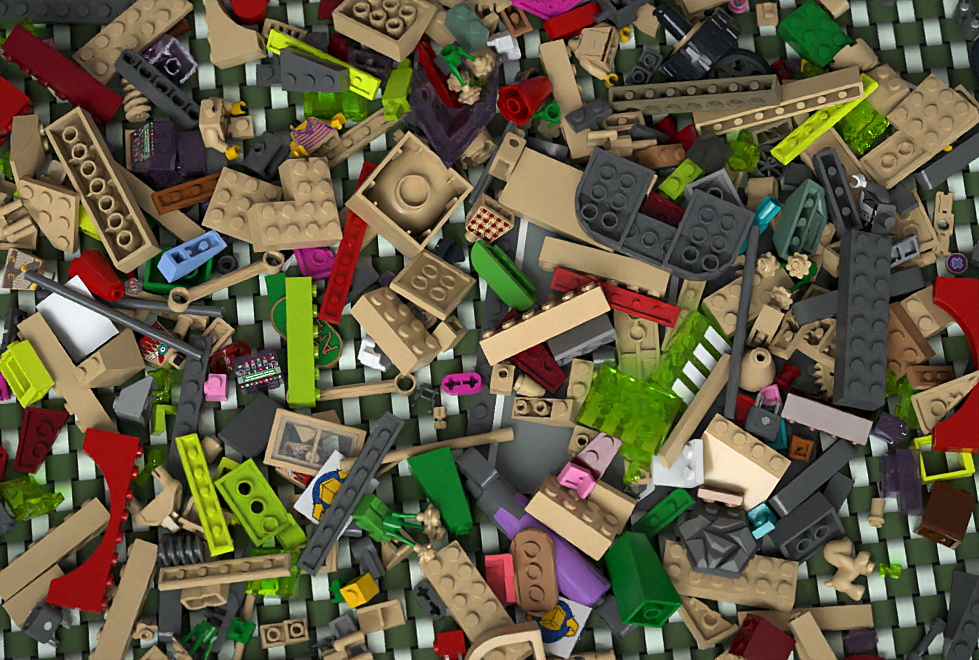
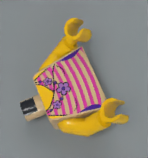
[290,113,348,160]

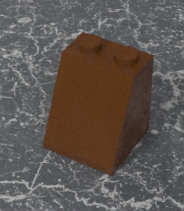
[912,480,977,550]

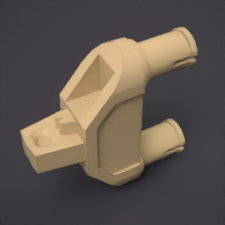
[126,465,183,534]

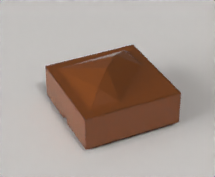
[786,436,814,462]

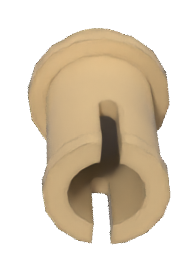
[867,498,886,527]

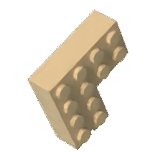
[246,157,343,253]

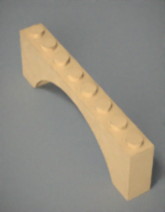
[203,0,267,70]

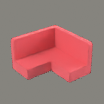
[485,554,516,606]

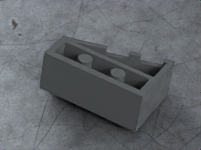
[280,46,350,93]

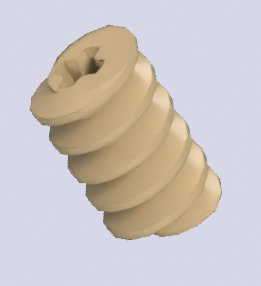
[119,75,151,122]

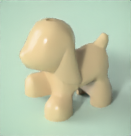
[823,537,875,602]

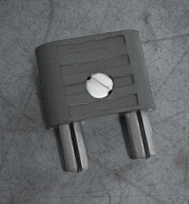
[743,394,784,444]
[22,601,72,648]

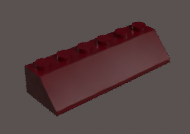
[0,23,124,127]

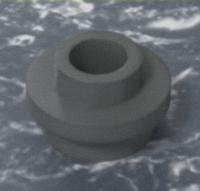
[217,255,238,275]

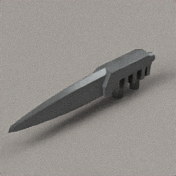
[194,539,263,660]

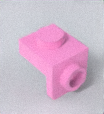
[556,462,596,499]

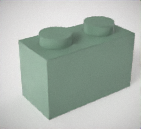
[444,1,490,54]

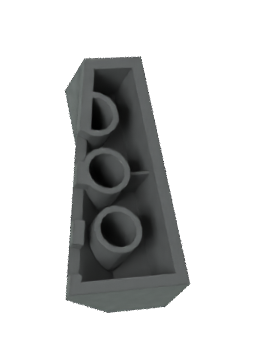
[941,570,979,660]

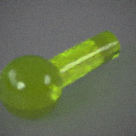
[135,449,165,486]

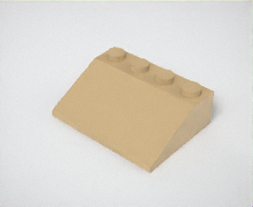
[332,0,437,63]
[700,413,792,512]

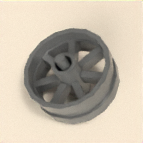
[747,145,789,182]

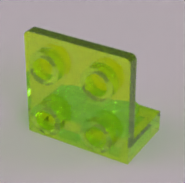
[0,475,65,523]

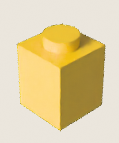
[340,572,379,609]

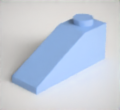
[157,230,227,283]

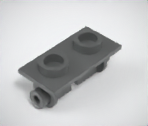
[1,307,27,352]

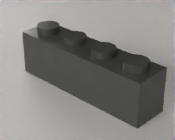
[811,148,863,239]

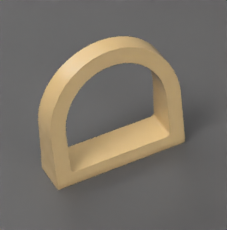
[465,620,546,660]

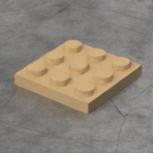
[886,73,978,157]
[202,167,283,244]
[389,248,477,321]

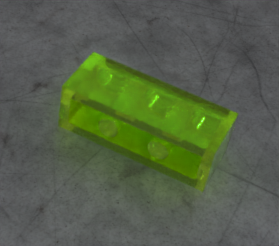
[303,90,368,122]

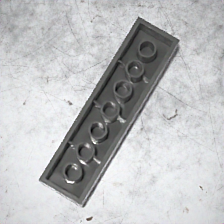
[832,229,892,411]

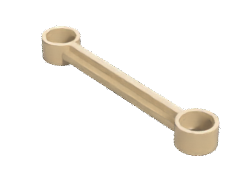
[167,251,284,312]
[286,373,416,410]

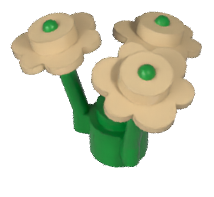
[171,620,218,660]

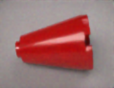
[497,75,553,125]
[68,248,125,302]

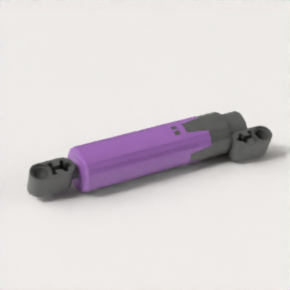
[454,447,638,640]

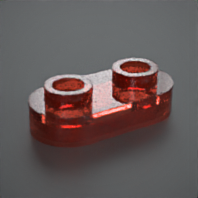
[209,340,251,374]

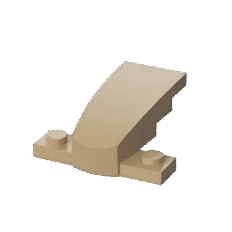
[768,284,837,370]

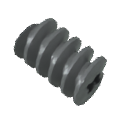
[157,535,206,567]

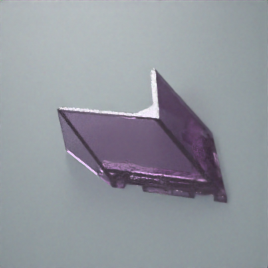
[410,50,500,171]

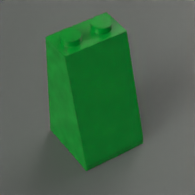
[407,446,473,537]
[604,531,683,628]

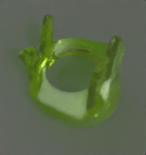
[147,367,175,404]

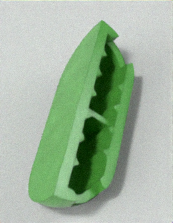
[471,240,537,311]

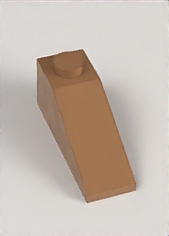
[494,4,532,38]

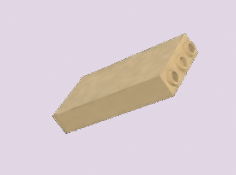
[496,147,642,254]

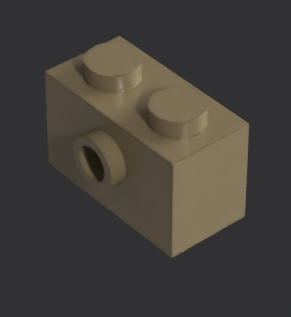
[744,117,794,150]

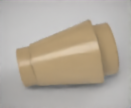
[512,374,546,398]

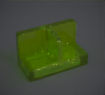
[719,130,760,172]

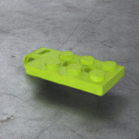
[213,458,307,553]

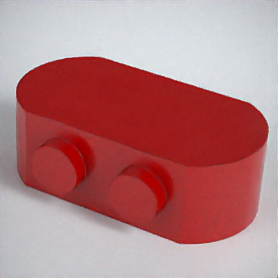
[230,0,270,26]

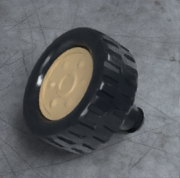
[652,1,742,82]

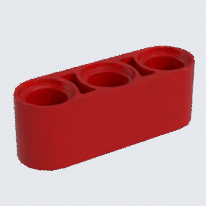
[543,2,607,42]

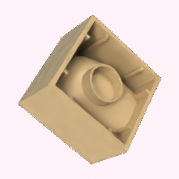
[345,131,474,260]

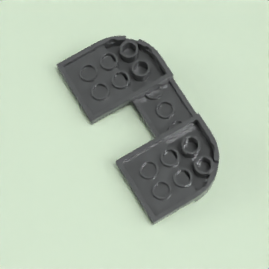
[574,147,756,282]

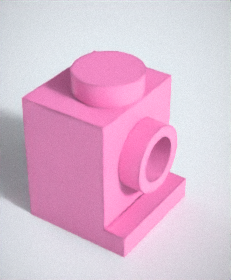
[204,374,229,402]

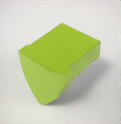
[151,404,178,436]

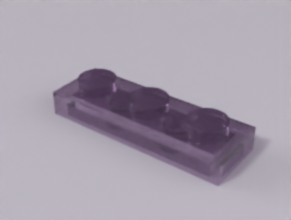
[896,449,923,516]

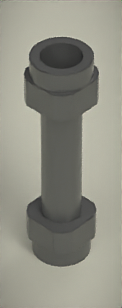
[905,617,947,660]

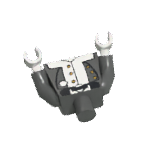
[836,174,896,235]

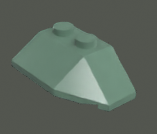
[772,179,828,261]

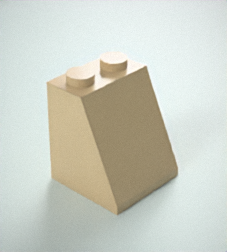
[73,328,146,389]

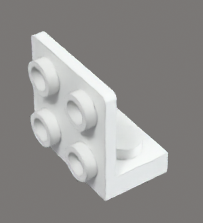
[651,439,704,488]

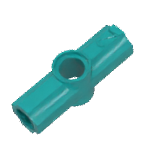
[739,194,783,254]

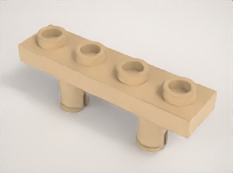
[125,286,209,340]

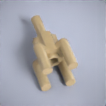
[586,129,657,160]
[0,198,37,243]
[322,630,373,660]

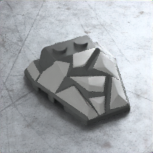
[674,503,763,579]

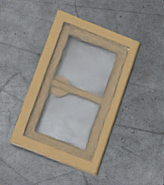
[263,408,367,477]

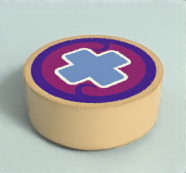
[945,253,968,276]

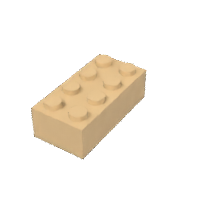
[701,256,799,341]
[349,285,442,376]
[525,473,620,561]

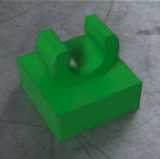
[328,578,352,603]
[226,616,256,646]

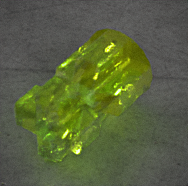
[878,563,902,578]

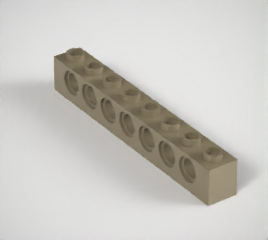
[608,74,781,116]

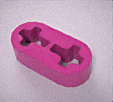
[442,372,484,396]

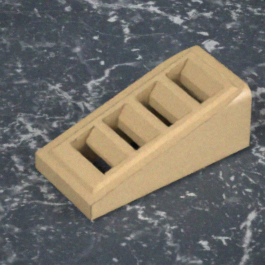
[261,18,308,43]

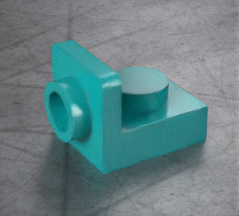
[747,502,777,539]

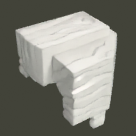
[486,30,521,64]
[358,333,392,373]

